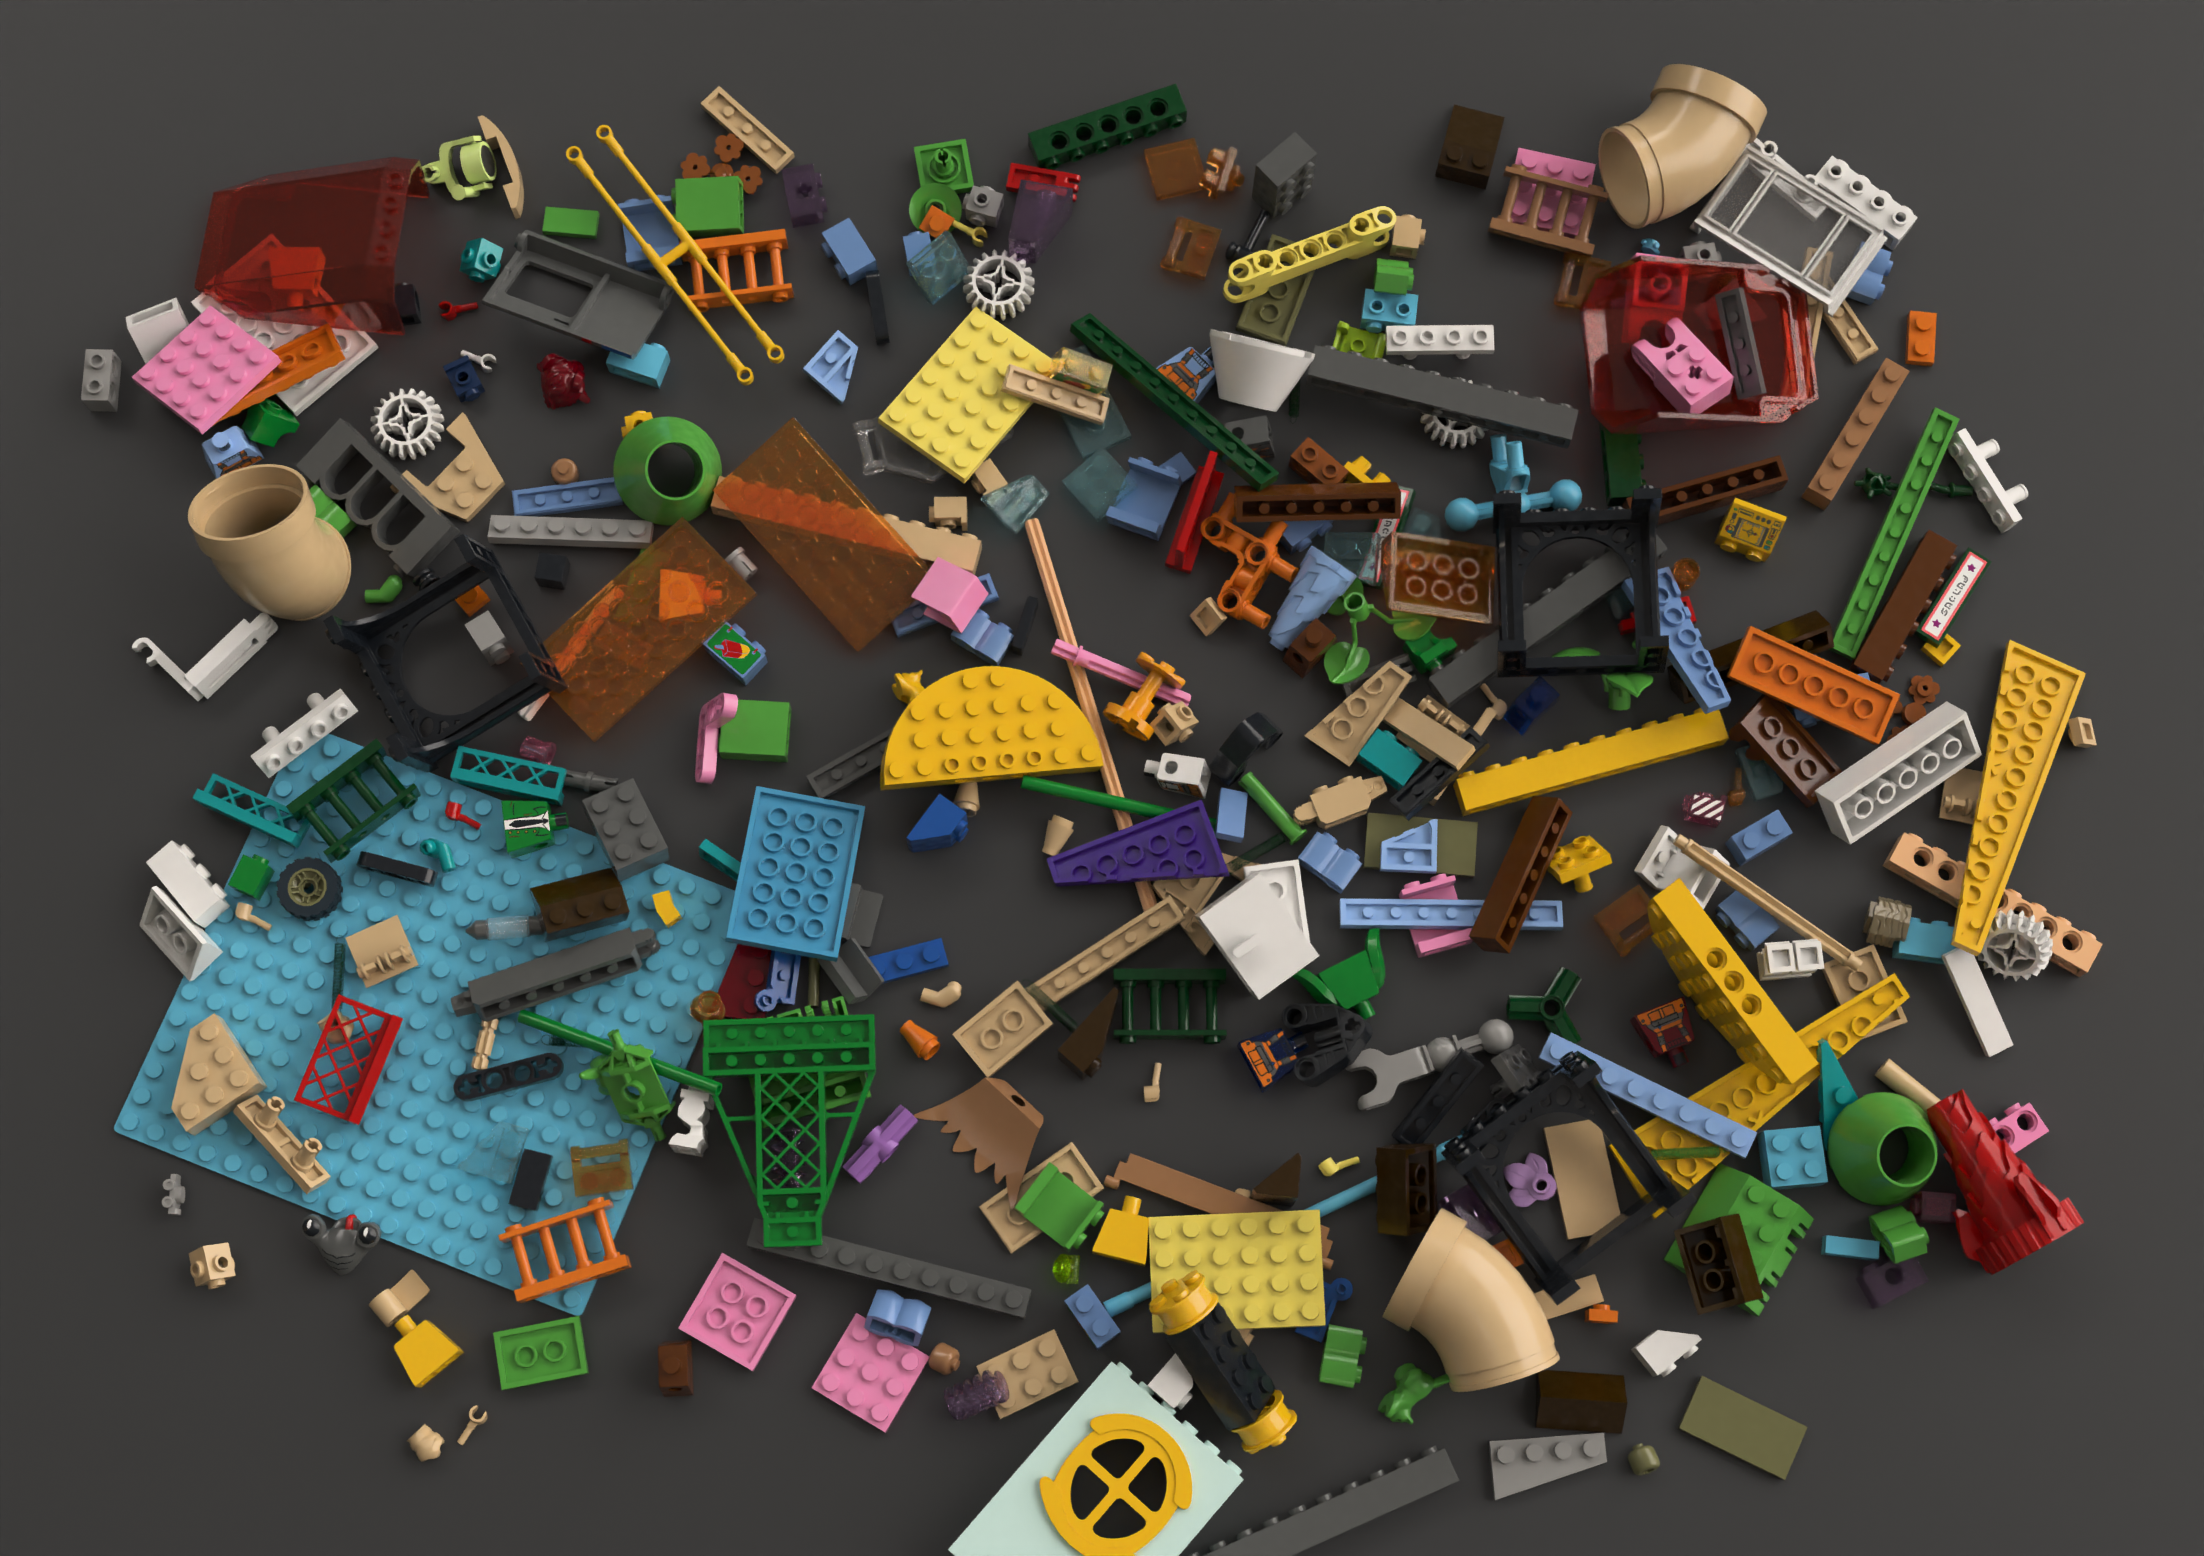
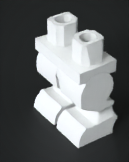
[1756,939,1824,981]
[669,1087,715,1157]

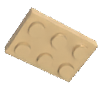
[1822,944,1908,1041]
[952,980,1054,1078]
[976,1329,1079,1420]

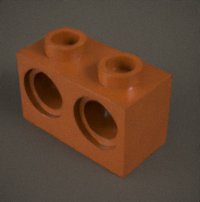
[1288,437,1349,484]

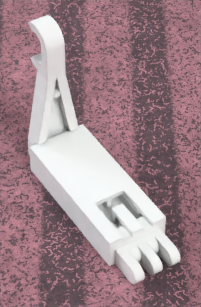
[132,613,278,701]

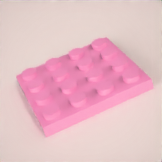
[132,305,282,435]

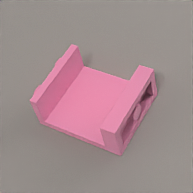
[1399,874,1473,958]

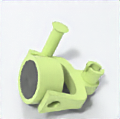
[420,136,497,200]

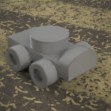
[162,1174,185,1216]

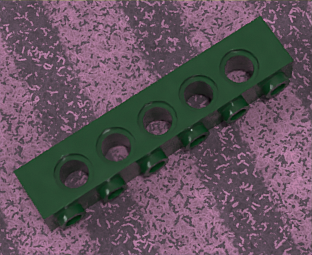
[1028,84,1187,170]

